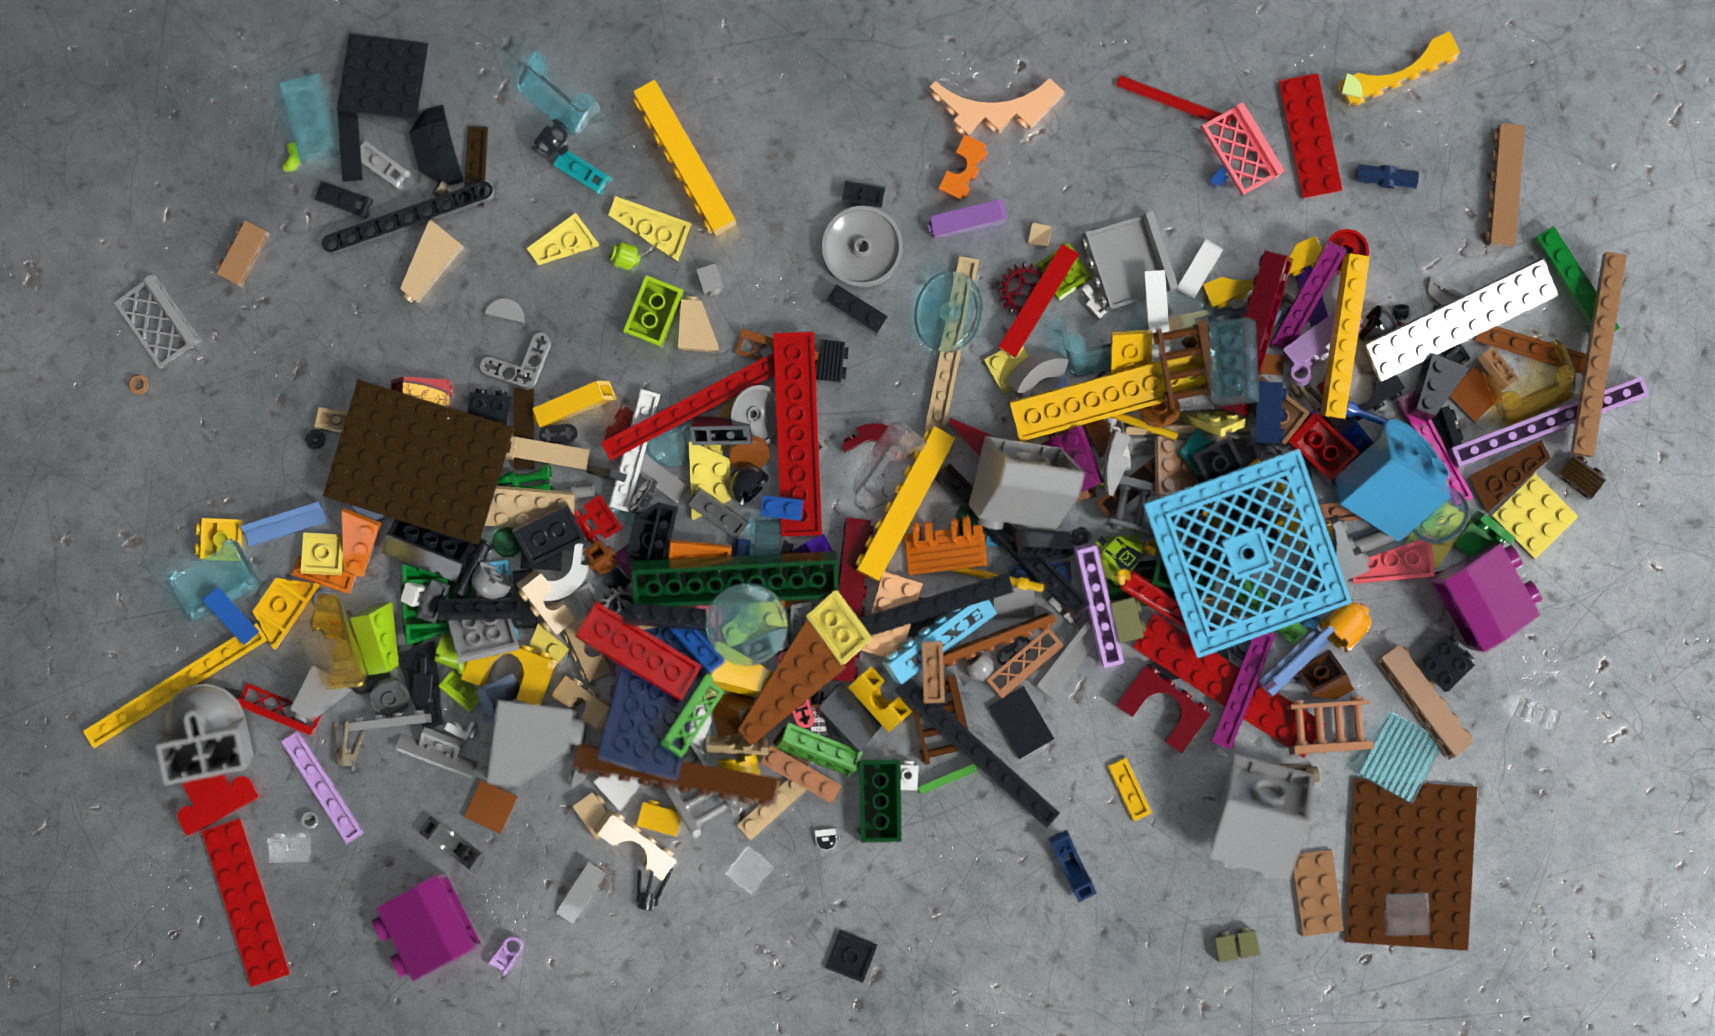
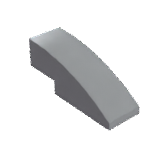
[1103,428,1132,496]
[556,862,606,924]

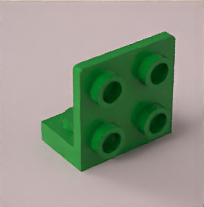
[1455,512,1516,556]

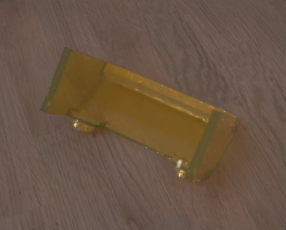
[1482,339,1577,426]

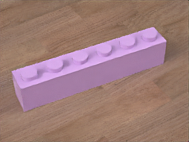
[1073,542,1124,668]

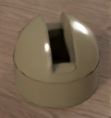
[432,180,450,197]

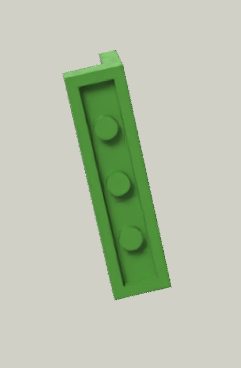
[1232,579,1308,645]
[661,674,725,758]
[775,723,863,777]

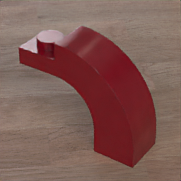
[842,423,914,463]

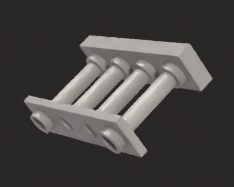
[663,742,737,839]

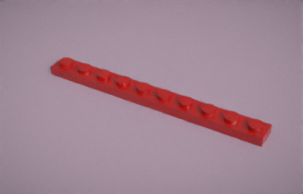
[601,353,775,461]

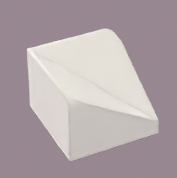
[400,583,427,607]

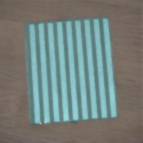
[1359,712,1441,804]

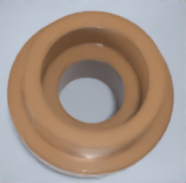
[128,374,149,395]

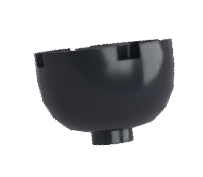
[531,118,570,159]
[1359,305,1397,343]
[729,465,769,505]

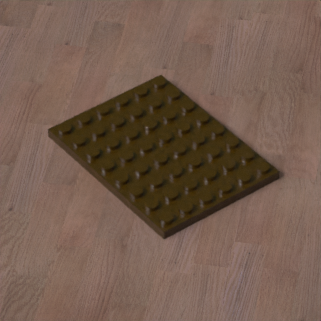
[322,379,515,545]

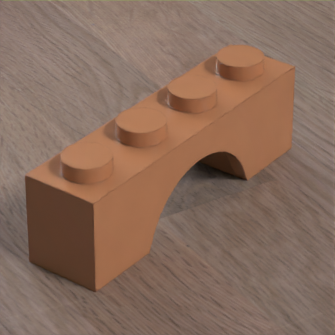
[761,745,842,803]

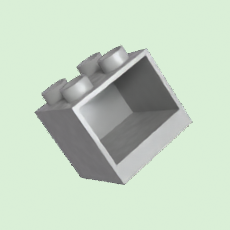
[1209,754,1314,880]

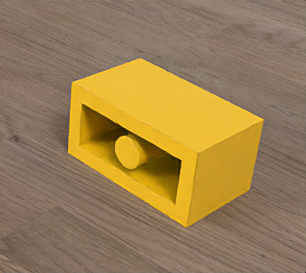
[636,799,681,837]

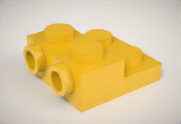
[194,518,242,561]

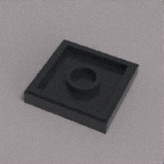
[825,930,878,983]

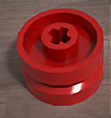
[1323,229,1369,276]

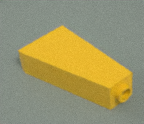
[532,381,617,427]
[706,641,774,698]

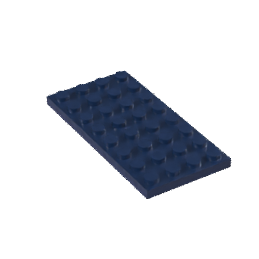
[597,625,716,782]

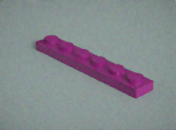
[1271,241,1346,349]
[1211,633,1276,750]

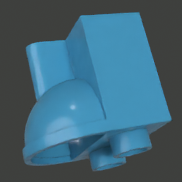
[1335,419,1451,542]

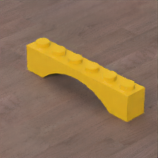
[1338,31,1460,107]
[1203,236,1322,309]

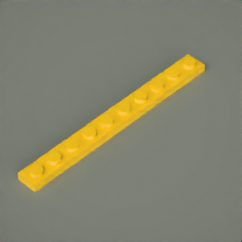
[83,623,268,749]

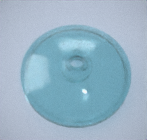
[646,407,702,468]
[1412,488,1469,544]

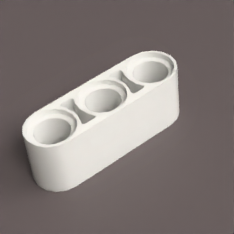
[1177,239,1223,299]

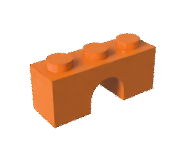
[938,134,988,202]

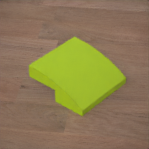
[1035,242,1093,301]

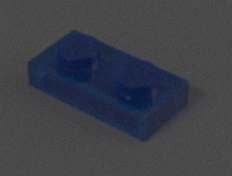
[1337,417,1374,455]

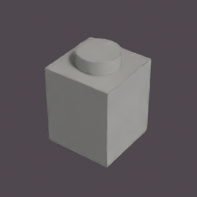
[697,263,724,297]

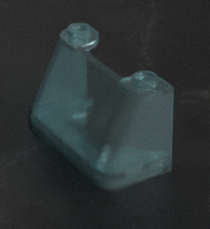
[517,49,601,135]
[164,538,263,623]

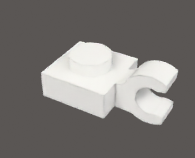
[1079,284,1108,320]

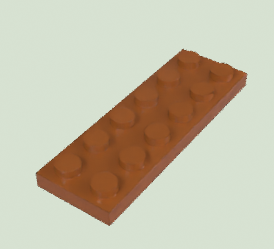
[943,611,1056,667]

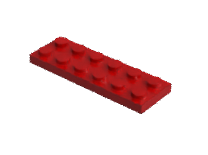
[1278,73,1343,199]
[575,602,702,701]

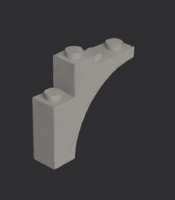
[1301,514,1370,599]

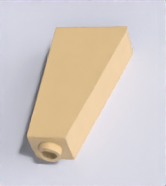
[400,220,464,303]

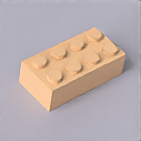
[861,571,923,658]

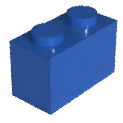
[760,495,804,521]

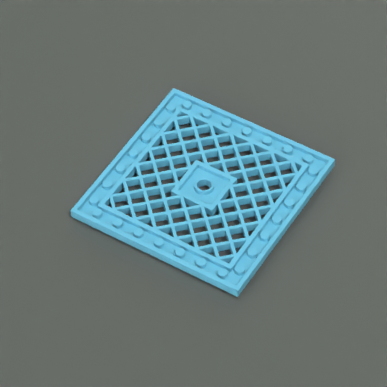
[1144,448,1352,658]

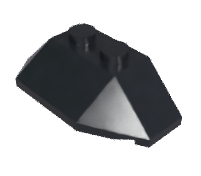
[409,104,464,186]
[626,502,679,565]

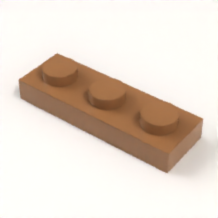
[922,640,945,703]

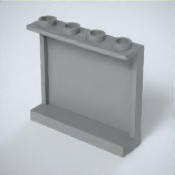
[1080,211,1179,311]

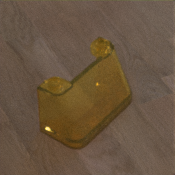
[310,594,366,690]

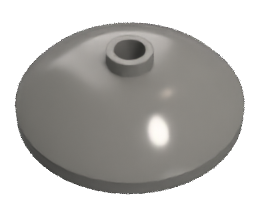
[729,385,777,443]

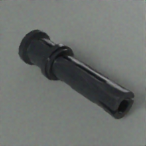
[452,539,494,598]

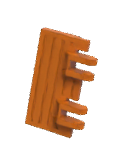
[905,516,988,575]

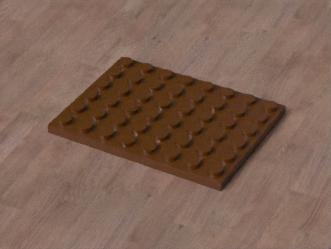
[1345,779,1477,951]

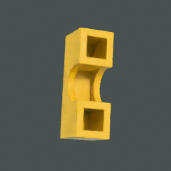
[848,666,913,732]

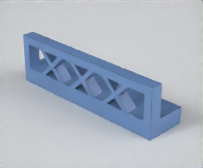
[241,501,328,547]

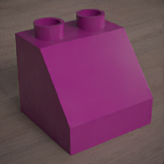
[1430,543,1543,653]
[372,874,483,981]

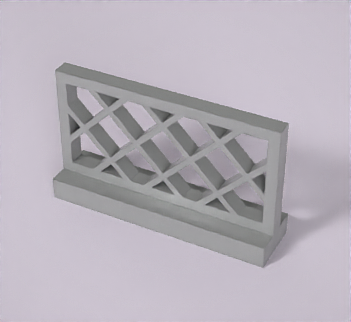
[114,275,201,369]

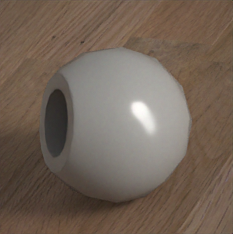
[966,653,994,681]

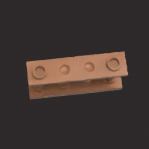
[1285,696,1374,755]

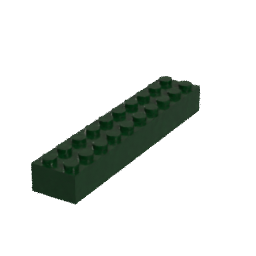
[632,551,839,607]

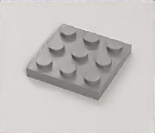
[447,619,519,663]

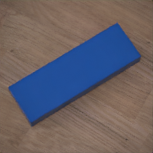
[203,586,259,645]
[669,628,725,675]

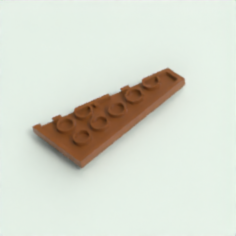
[738,620,846,746]

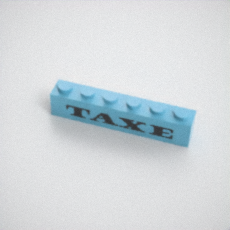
[882,600,997,684]

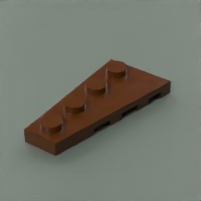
[1468,440,1551,513]

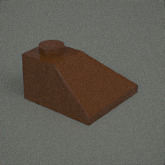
[1297,650,1354,700]
[709,692,755,738]

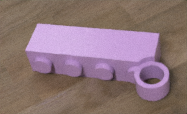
[1283,312,1364,386]

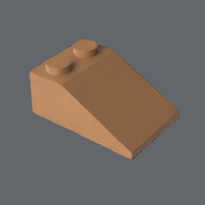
[1241,376,1310,445]

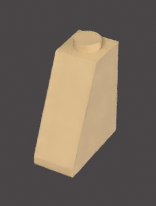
[678,296,719,353]

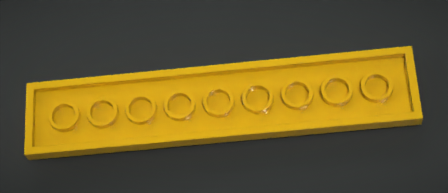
[1009,355,1206,441]

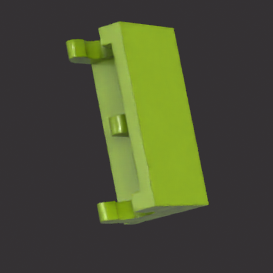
[438,670,481,713]

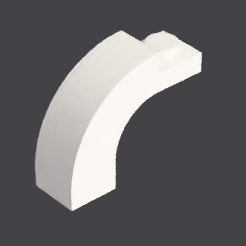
[544,543,590,602]

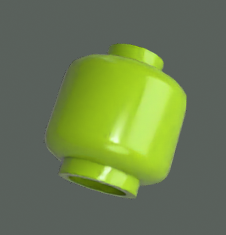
[609,242,641,271]

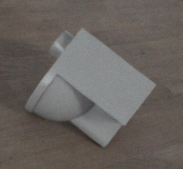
[156,684,254,785]

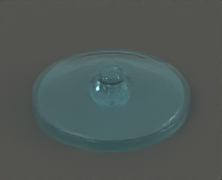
[914,271,983,353]
[706,583,788,666]

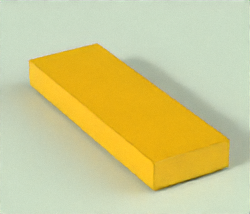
[1108,758,1152,822]

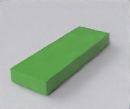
[918,764,977,794]

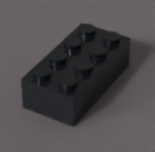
[381,519,474,582]

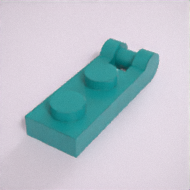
[553,151,612,195]

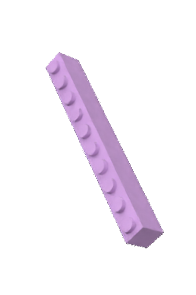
[1449,376,1649,468]

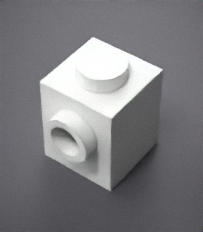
[901,761,919,791]

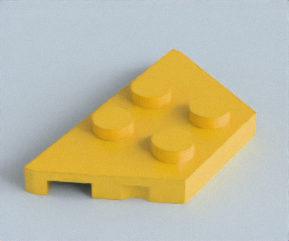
[252,578,321,650]

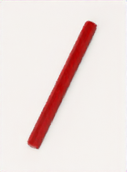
[1116,75,1231,126]

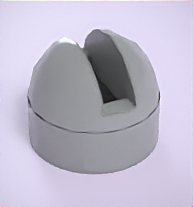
[301,812,318,829]

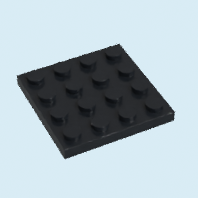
[336,33,429,122]

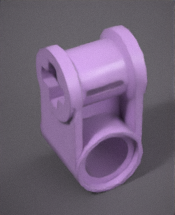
[488,936,523,976]

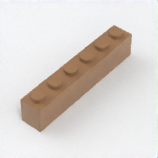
[1485,123,1525,248]
[1375,644,1474,760]

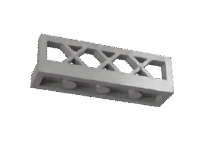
[1036,622,1096,699]

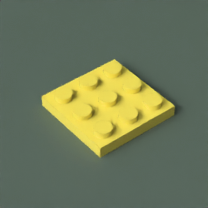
[1491,473,1578,559]

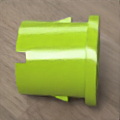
[435,633,467,675]

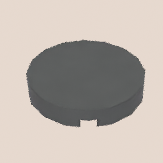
[369,678,410,717]

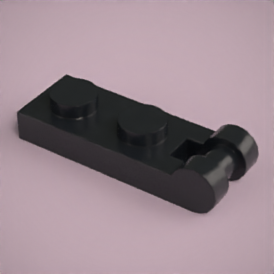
[314,181,374,219]

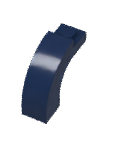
[1048,829,1097,902]

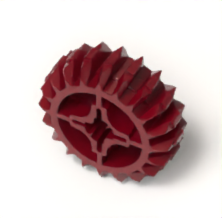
[998,262,1044,316]

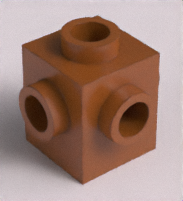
[584,540,618,575]

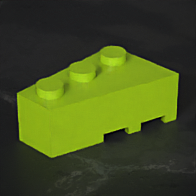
[350,601,399,675]

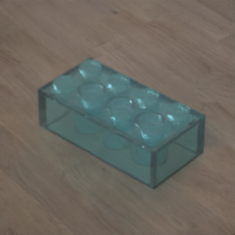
[280,73,340,164]
[1209,318,1259,406]

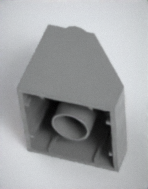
[969,436,1084,530]
[488,701,587,787]

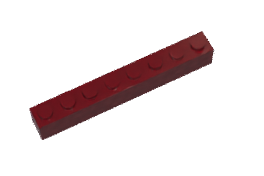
[1218,250,1293,416]
[831,517,874,683]

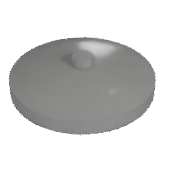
[822,206,903,287]

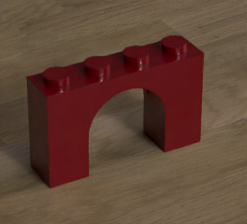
[1115,665,1211,754]

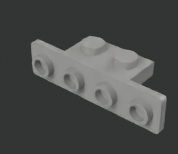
[395,727,477,778]

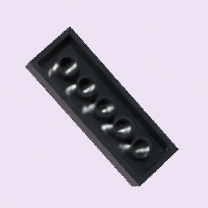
[1190,434,1285,559]

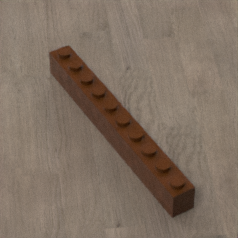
[573,743,781,807]

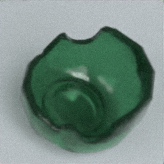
[492,527,522,558]

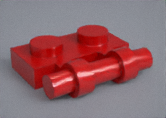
[574,495,623,545]

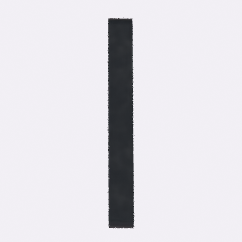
[322,181,495,255]

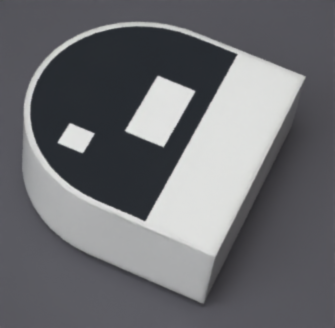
[815,829,837,850]

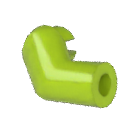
[282,142,301,172]

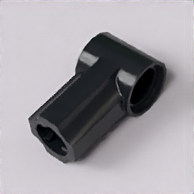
[351,671,391,695]

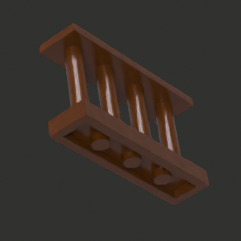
[1152,317,1219,409]
[913,674,968,765]

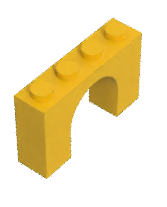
[461,644,557,706]

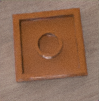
[1449,365,1504,423]
[464,780,518,834]

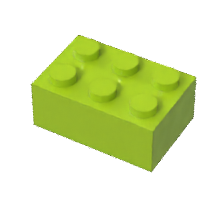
[623,275,684,349]

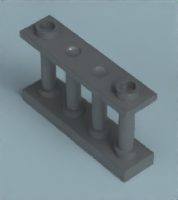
[1105,476,1188,544]

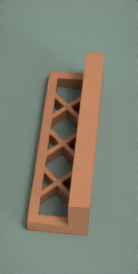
[986,628,1064,699]

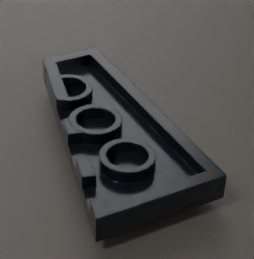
[398,640,444,729]

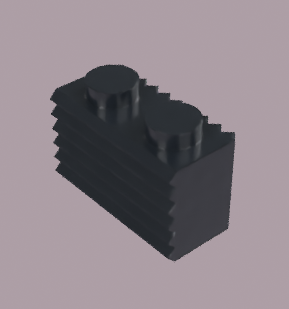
[817,340,849,384]

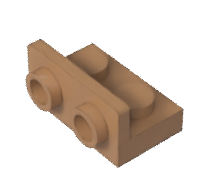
[1477,346,1518,390]

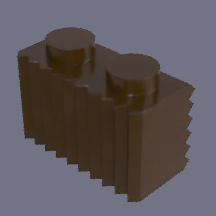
[1557,455,1606,500]

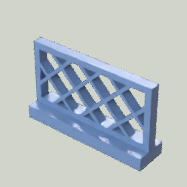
[1257,626,1335,697]

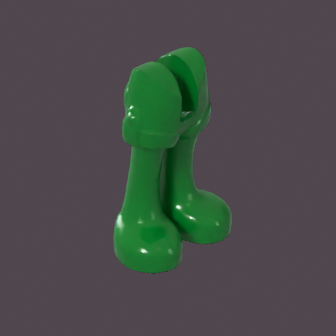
[498,463,554,490]

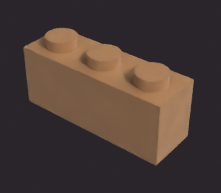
[216,220,269,287]

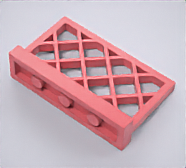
[1200,102,1284,196]

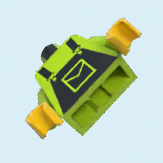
[1095,536,1159,586]

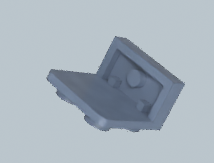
[476,674,520,727]

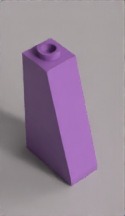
[927,199,1007,239]

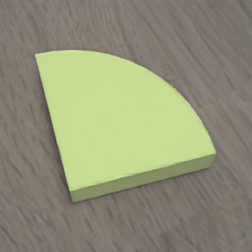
[1341,73,1362,99]

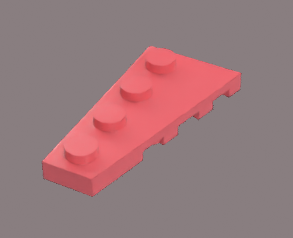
[1352,536,1435,584]

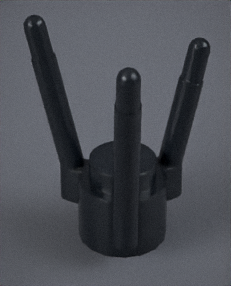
[636,867,674,911]

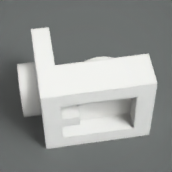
[444,721,478,741]

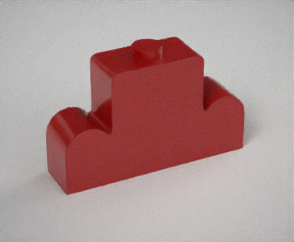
[177,773,262,836]

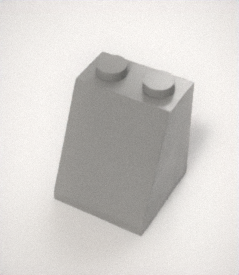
[290,666,352,723]

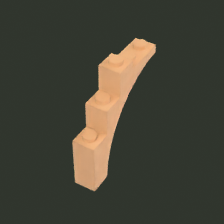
[930,78,1064,136]

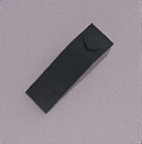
[690,416,752,445]

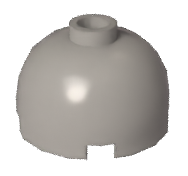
[472,562,513,599]

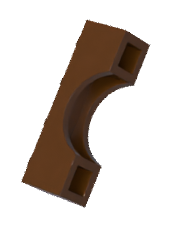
[1095,457,1155,519]

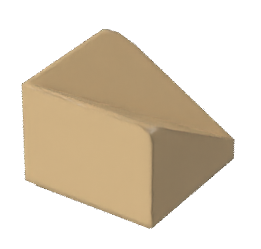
[1028,223,1052,248]

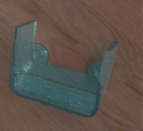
[1058,300,1145,378]

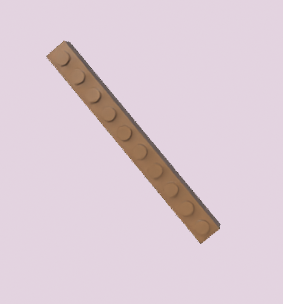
[1570,252,1627,458]

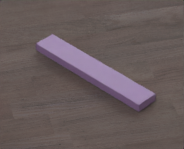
[281,730,364,844]

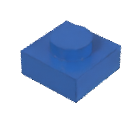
[1209,165,1228,189]

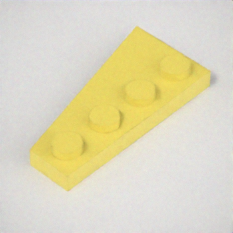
[609,196,692,262]

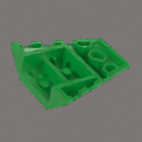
[400,564,478,646]

